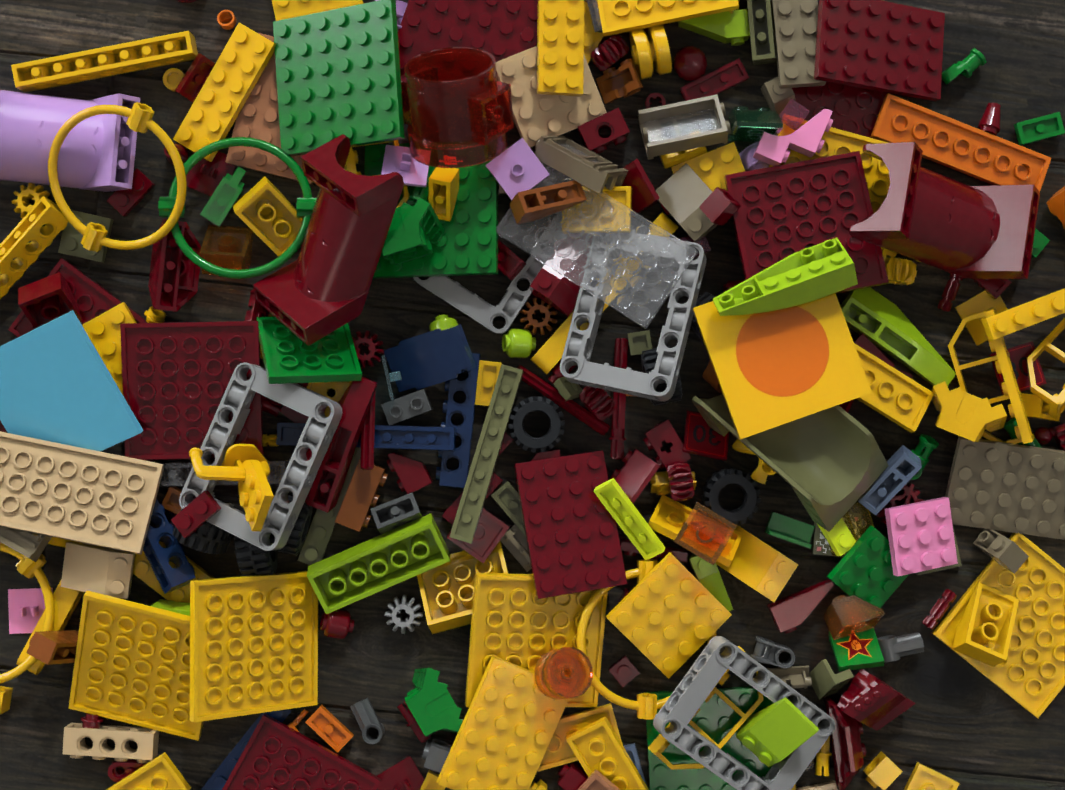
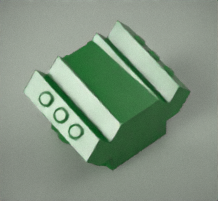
[380,198,445,265]
[405,668,463,737]

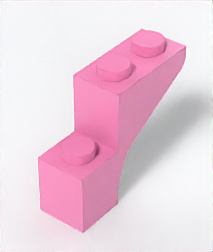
[753,109,833,166]

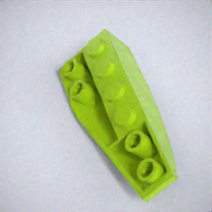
[713,237,858,316]
[840,287,956,386]

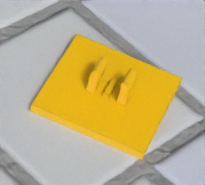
[955,290,1008,346]

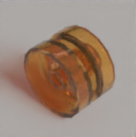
[535,647,593,700]

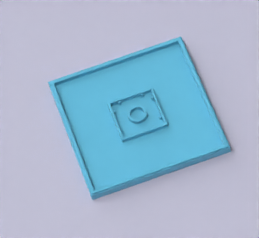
[0,310,144,451]

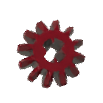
[590,34,629,71]
[352,330,384,368]
[579,386,617,421]
[667,462,694,501]

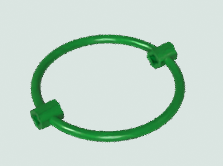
[158,137,317,279]

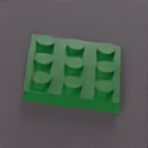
[827,525,909,616]

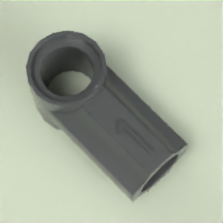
[877,632,924,662]
[350,697,385,744]

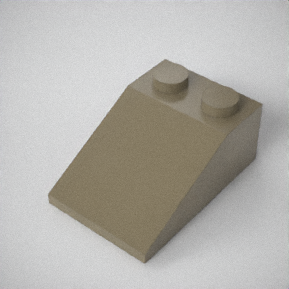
[656,163,718,243]

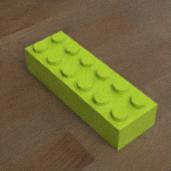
[307,513,450,614]

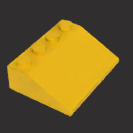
[417,541,509,634]

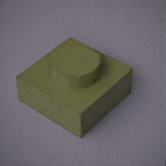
[627,330,652,356]
[553,377,583,401]

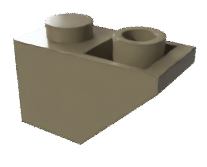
[973,529,1029,574]

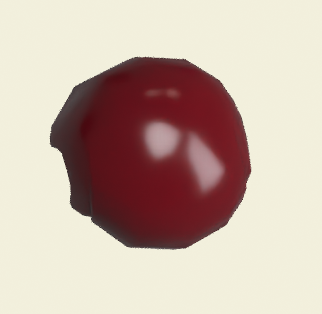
[673,46,707,81]

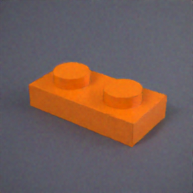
[305,704,354,753]

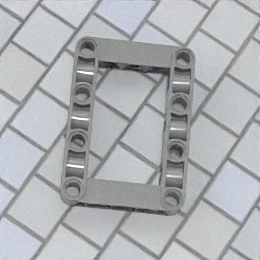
[413,149,570,334]
[560,232,707,401]
[179,362,343,551]
[653,636,835,790]

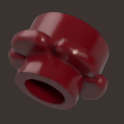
[81,713,104,729]

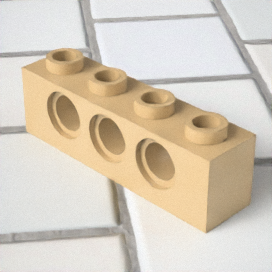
[62,723,159,763]

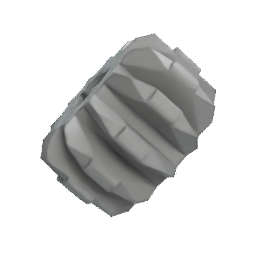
[385,595,423,634]

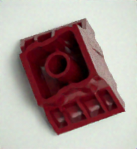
[837,669,916,731]

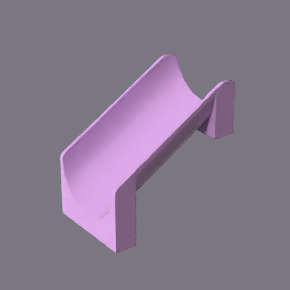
[0,90,140,192]

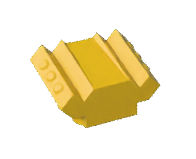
[932,381,1007,442]

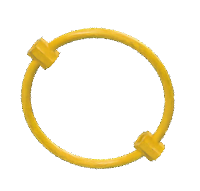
[48,102,187,252]
[0,542,55,683]
[577,559,717,720]

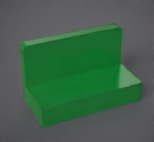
[764,511,815,549]

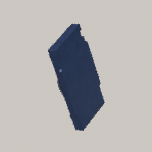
[384,324,477,392]

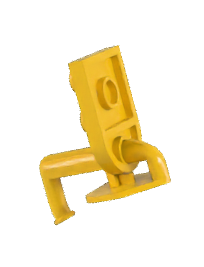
[189,444,274,531]

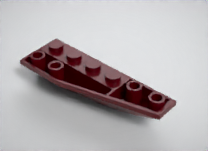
[305,377,378,513]

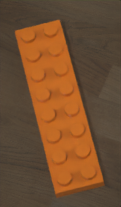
[871,93,1052,192]

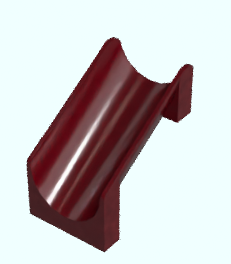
[253,134,404,346]
[849,142,1040,279]

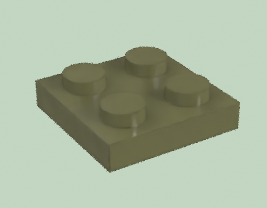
[58,210,113,263]

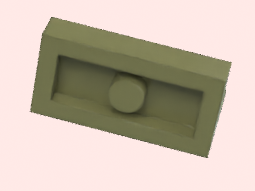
[809,659,854,700]

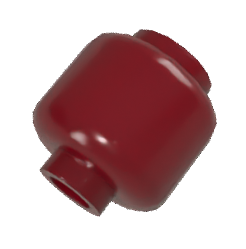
[320,609,354,639]

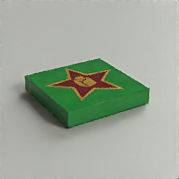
[829,625,884,672]

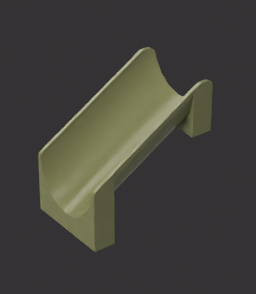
[692,393,889,532]

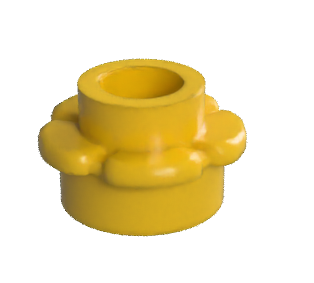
[144,306,166,323]

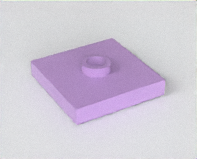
[486,138,550,201]

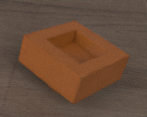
[162,485,182,514]

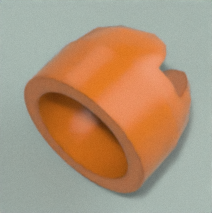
[217,10,236,30]

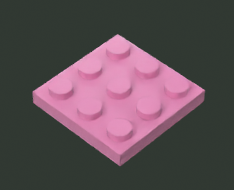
[885,497,958,576]

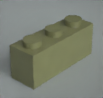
[747,0,776,65]

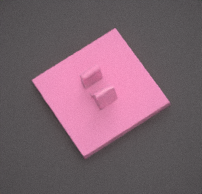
[8,588,53,634]

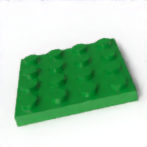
[256,317,362,384]

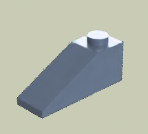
[858,445,922,515]

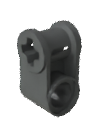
[750,636,795,668]

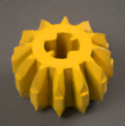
[11,183,52,219]
[885,257,917,285]

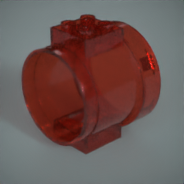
[401,47,514,168]

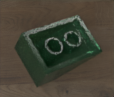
[728,106,783,142]

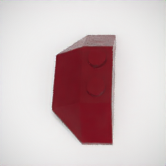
[148,219,202,312]
[824,696,866,790]

